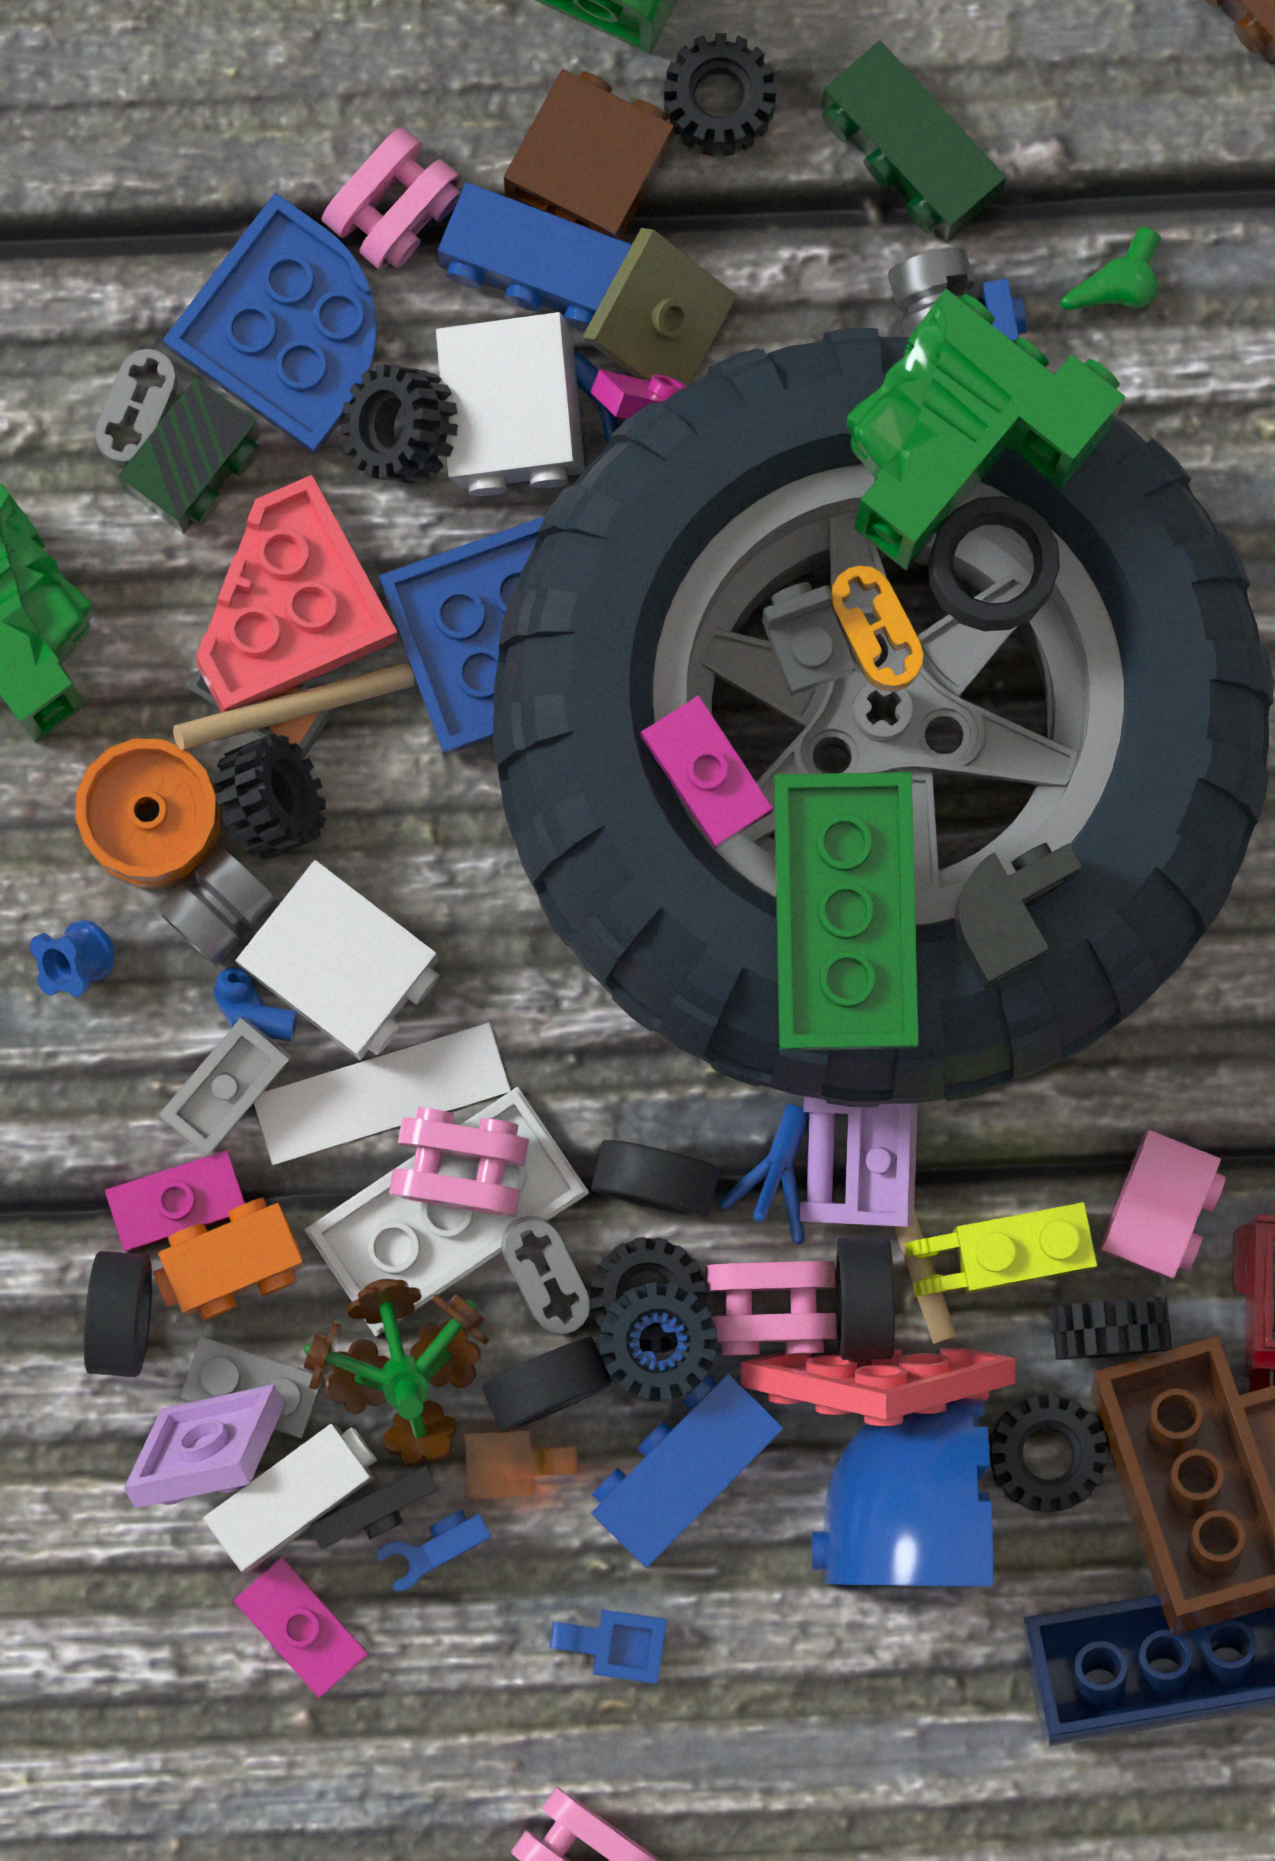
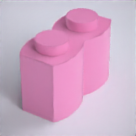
[1098,1130,1226,1280]

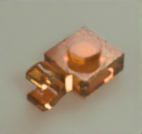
[465,1431,579,1500]

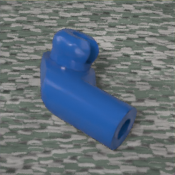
[214,967,297,1042]

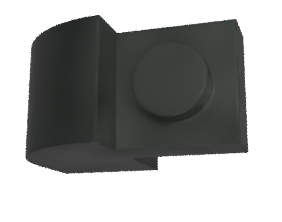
[955,842,1082,989]

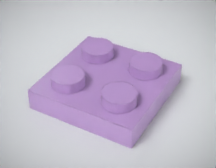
[124,1384,285,1508]

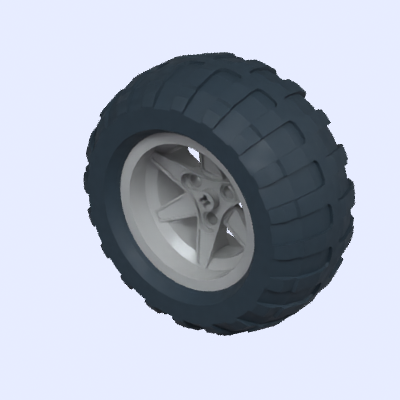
[493,328,1273,1107]

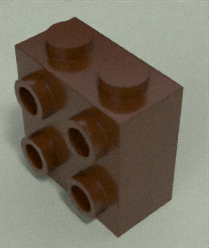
[503,69,674,240]

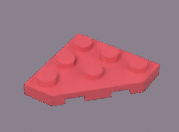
[196,475,397,713]
[741,1348,1016,1426]

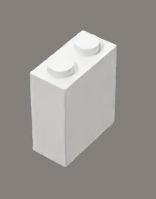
[436,312,585,496]
[235,860,440,1061]
[203,1424,377,1572]

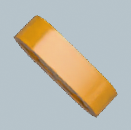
[831,565,923,692]

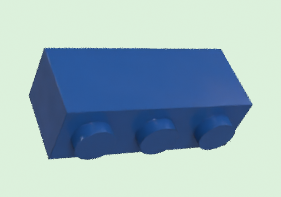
[438,182,632,332]
[591,1374,784,1568]

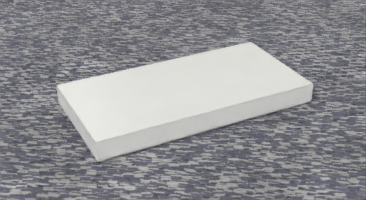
[304,1086,589,1337]

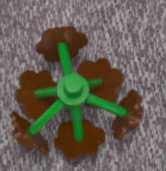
[303,1279,490,1466]

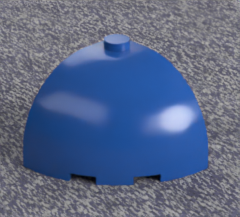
[811,1398,993,1586]

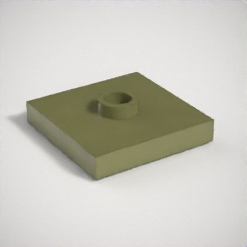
[582,228,737,386]

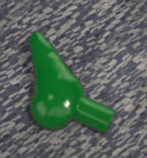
[1060,227,1161,311]

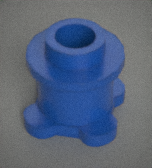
[30,920,115,997]

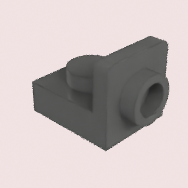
[762,582,856,696]

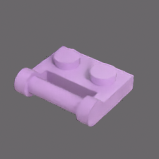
[800,1096,918,1227]

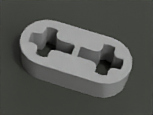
[95,349,178,468]
[501,1215,590,1334]

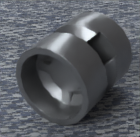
[888,248,981,337]
[156,845,278,966]

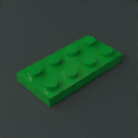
[774,772,918,1051]

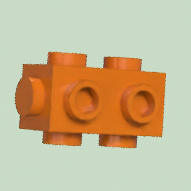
[153,1198,306,1321]

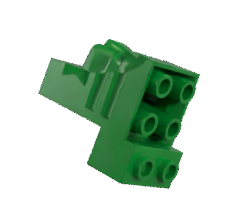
[846,289,1125,570]
[0,483,95,743]

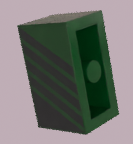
[118,377,261,534]

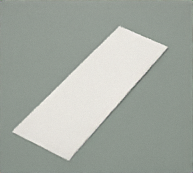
[254,1023,510,1165]

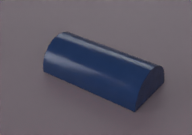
[1024,1594,1275,1747]

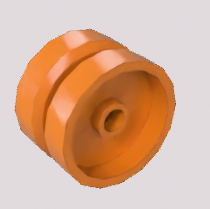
[75,738,223,889]

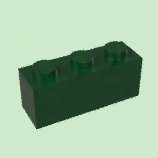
[821,40,1006,242]

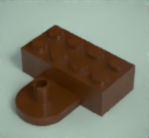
[1090,1336,1275,1636]

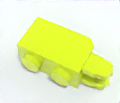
[905,1202,1097,1297]

